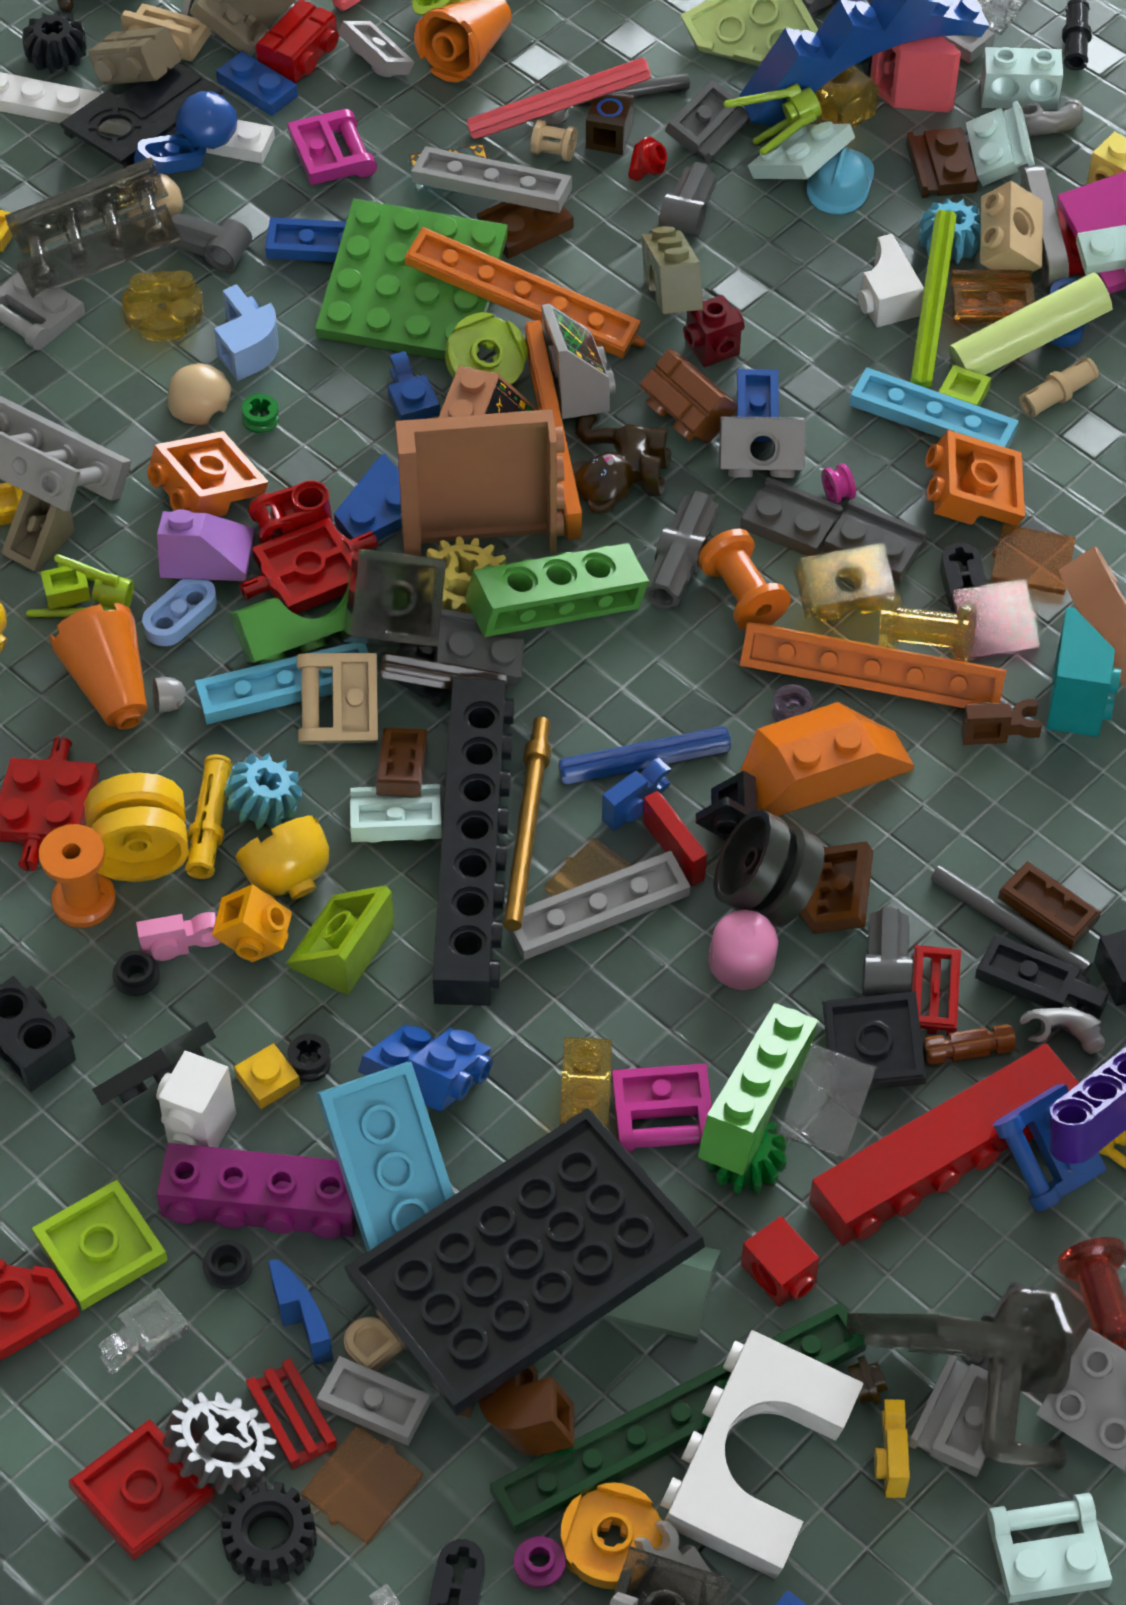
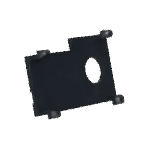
[60,63,223,177]

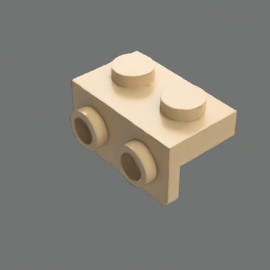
[120,3,211,62]

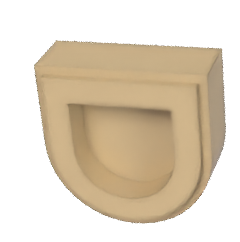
[344,1317,404,1372]

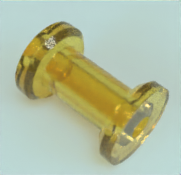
[879,592,977,662]

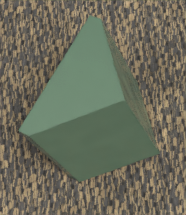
[601,1247,721,1342]

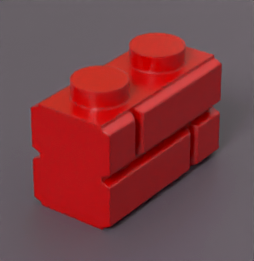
[256,0,339,84]

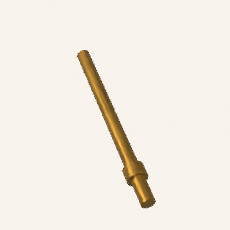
[503,717,552,931]

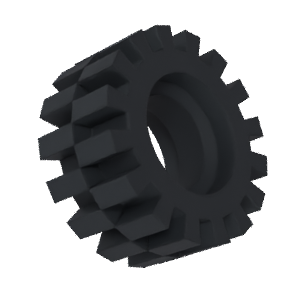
[221,1481,317,1586]

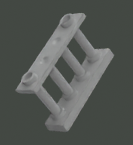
[0,396,131,511]

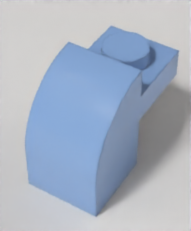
[214,284,279,382]

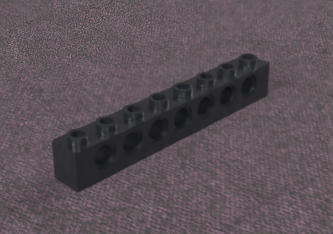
[433,679,514,1006]

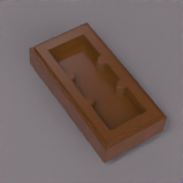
[376,728,428,796]
[998,861,1101,949]

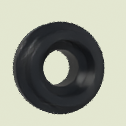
[112,951,160,996]
[203,1240,253,1289]

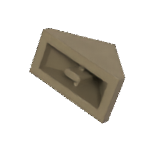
[0,491,75,571]

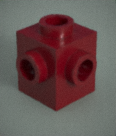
[683,294,745,368]

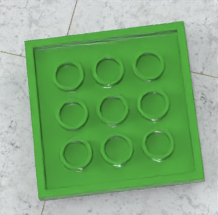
[315,198,508,360]

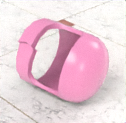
[708,909,778,990]

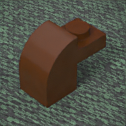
[479,1364,574,1456]

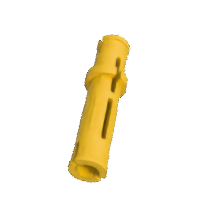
[185,754,233,880]

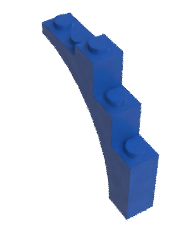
[739,0,989,126]

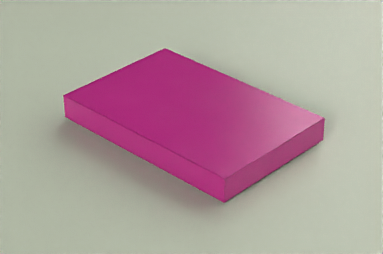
[1056,171,1126,294]

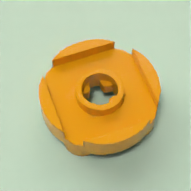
[561,1483,662,1589]

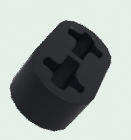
[940,542,988,618]
[428,1539,485,1605]

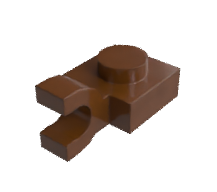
[961,699,1042,745]

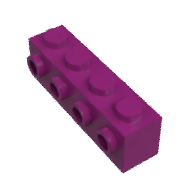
[157,1143,356,1239]

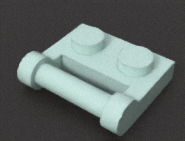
[987,1492,1113,1603]

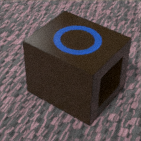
[586,92,634,155]

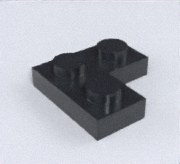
[92,1021,216,1105]

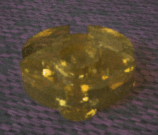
[122,270,204,341]

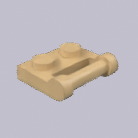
[297,653,378,745]

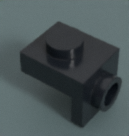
[695,770,757,840]

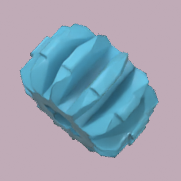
[919,198,981,265]
[224,753,302,830]

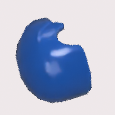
[175,91,238,149]

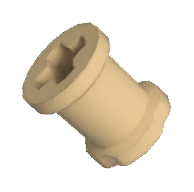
[530,120,578,162]

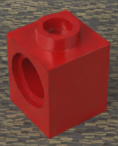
[741,1216,820,1307]

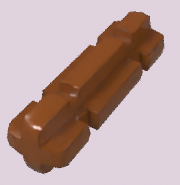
[923,1024,1016,1065]

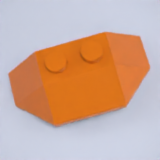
[740,702,914,816]

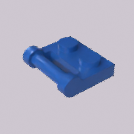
[993,1084,1107,1212]

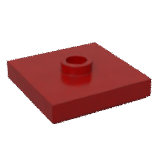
[68,1419,215,1561]

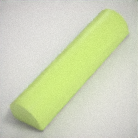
[949,272,1113,375]

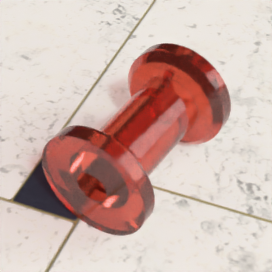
[1057,1237,1126,1351]

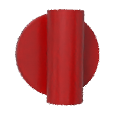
[628,136,667,181]

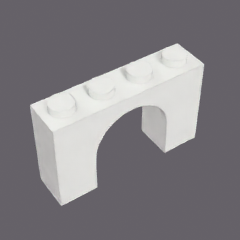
[660,1330,863,1579]

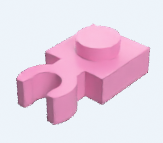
[136,912,220,961]

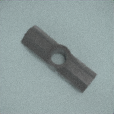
[643,491,719,610]

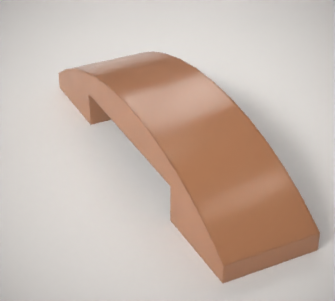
[1059,546,1126,688]

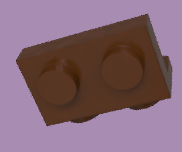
[798,834,873,934]

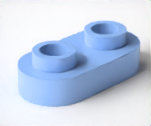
[142,579,217,646]

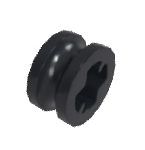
[287,1033,331,1082]

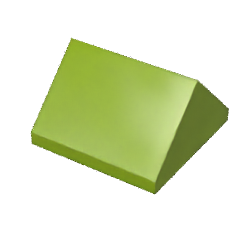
[286,885,395,995]

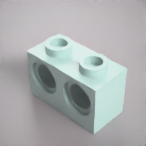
[980,47,1063,110]

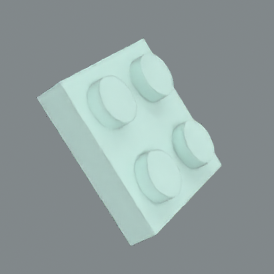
[748,121,855,179]

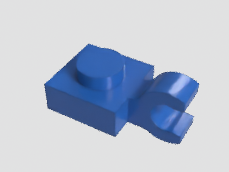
[387,351,440,421]

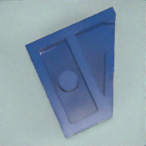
[334,454,402,541]

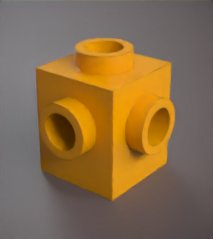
[212,884,292,963]

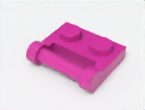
[288,109,377,185]
[612,1063,712,1153]

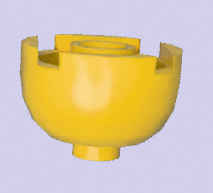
[235,815,329,900]

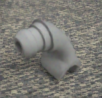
[1022,99,1084,137]
[1020,1007,1106,1054]

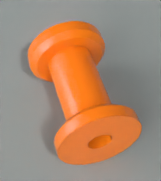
[698,529,791,631]
[39,824,116,928]

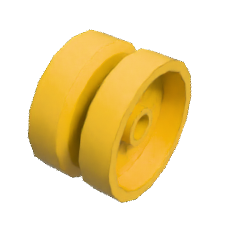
[84,772,189,882]

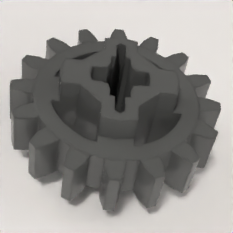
[163,1392,276,1494]

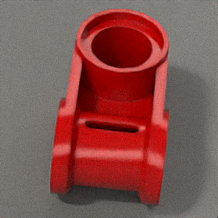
[248,480,333,544]

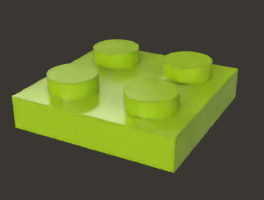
[32,1179,168,1311]

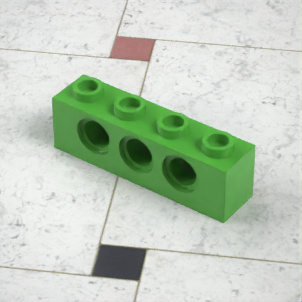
[465,543,649,637]

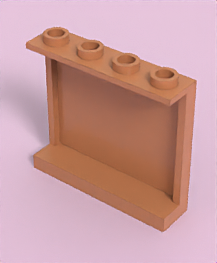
[395,409,565,565]

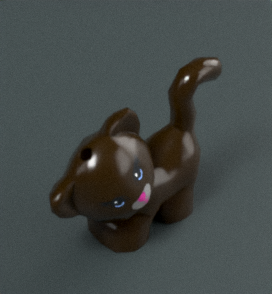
[572,414,672,514]

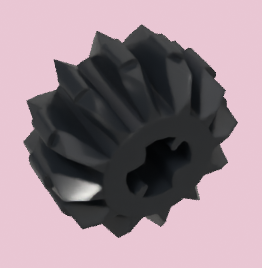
[22,10,87,74]

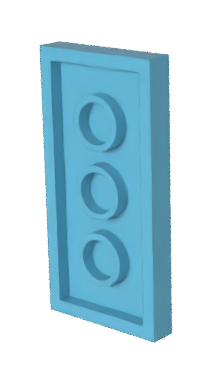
[316,1062,454,1252]

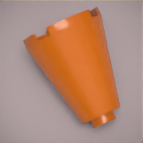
[414,0,512,82]
[49,603,147,730]

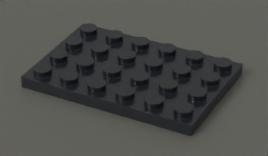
[345,1107,705,1416]

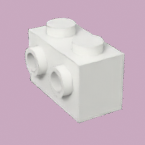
[156,1050,236,1148]

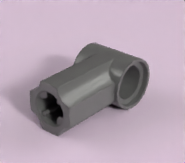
[659,162,717,237]
[166,213,252,272]
[862,907,912,996]

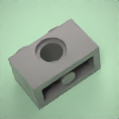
[719,416,806,478]

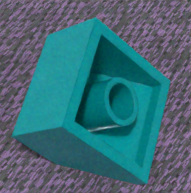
[1046,607,1121,737]

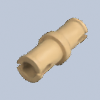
[1019,356,1099,418]

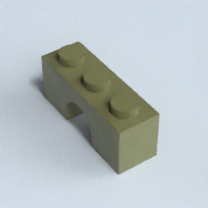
[641,226,703,314]

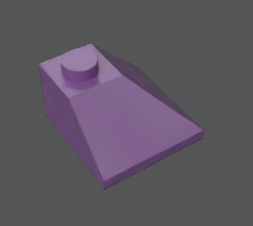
[157,509,256,581]

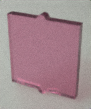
[951,579,1040,660]

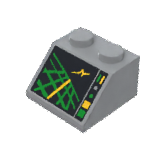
[541,304,616,419]

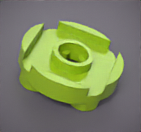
[445,312,528,386]

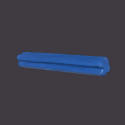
[558,726,731,784]

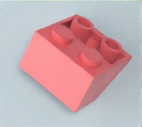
[869,36,961,113]

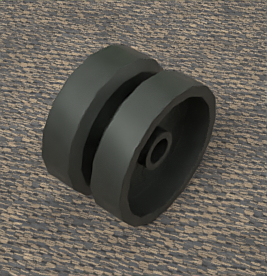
[713,809,825,927]

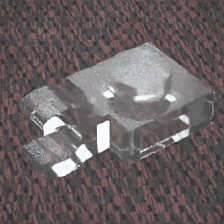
[98,1288,189,1374]

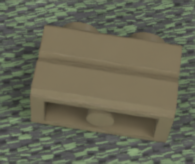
[88,27,181,85]

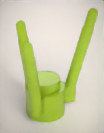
[723,83,822,155]
[26,554,134,618]

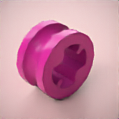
[821,463,856,504]

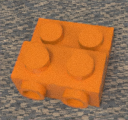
[925,430,1025,526]
[147,431,268,517]

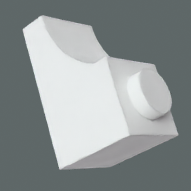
[858,234,924,328]

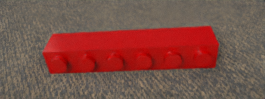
[809,1043,1080,1246]

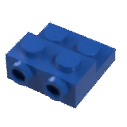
[358,1024,493,1112]

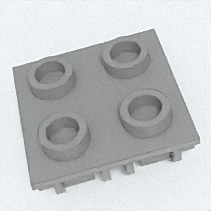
[1036,1328,1126,1471]

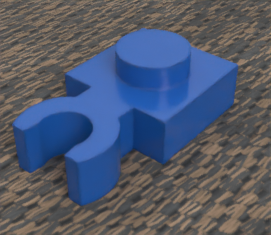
[602,758,671,831]

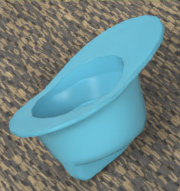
[807,147,874,215]

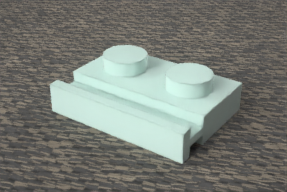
[966,101,1035,186]
[350,784,442,843]

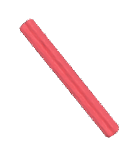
[467,58,651,140]

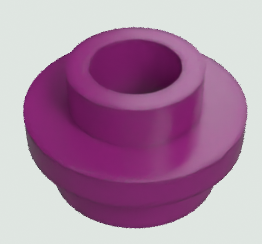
[513,1536,566,1589]

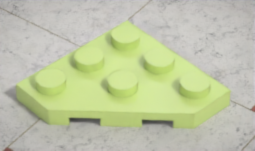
[681,0,818,67]

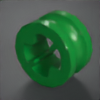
[241,393,279,433]

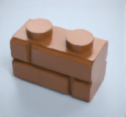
[640,349,738,443]

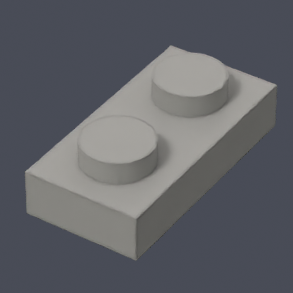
[338,21,415,77]
[316,1356,431,1446]

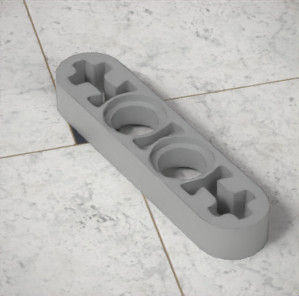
[1020,166,1069,287]

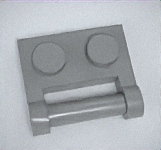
[0,266,85,350]

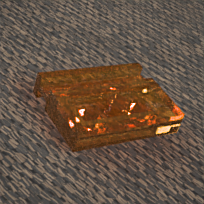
[950,270,1035,323]

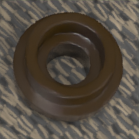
[848,1355,888,1406]

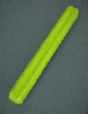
[910,209,957,389]

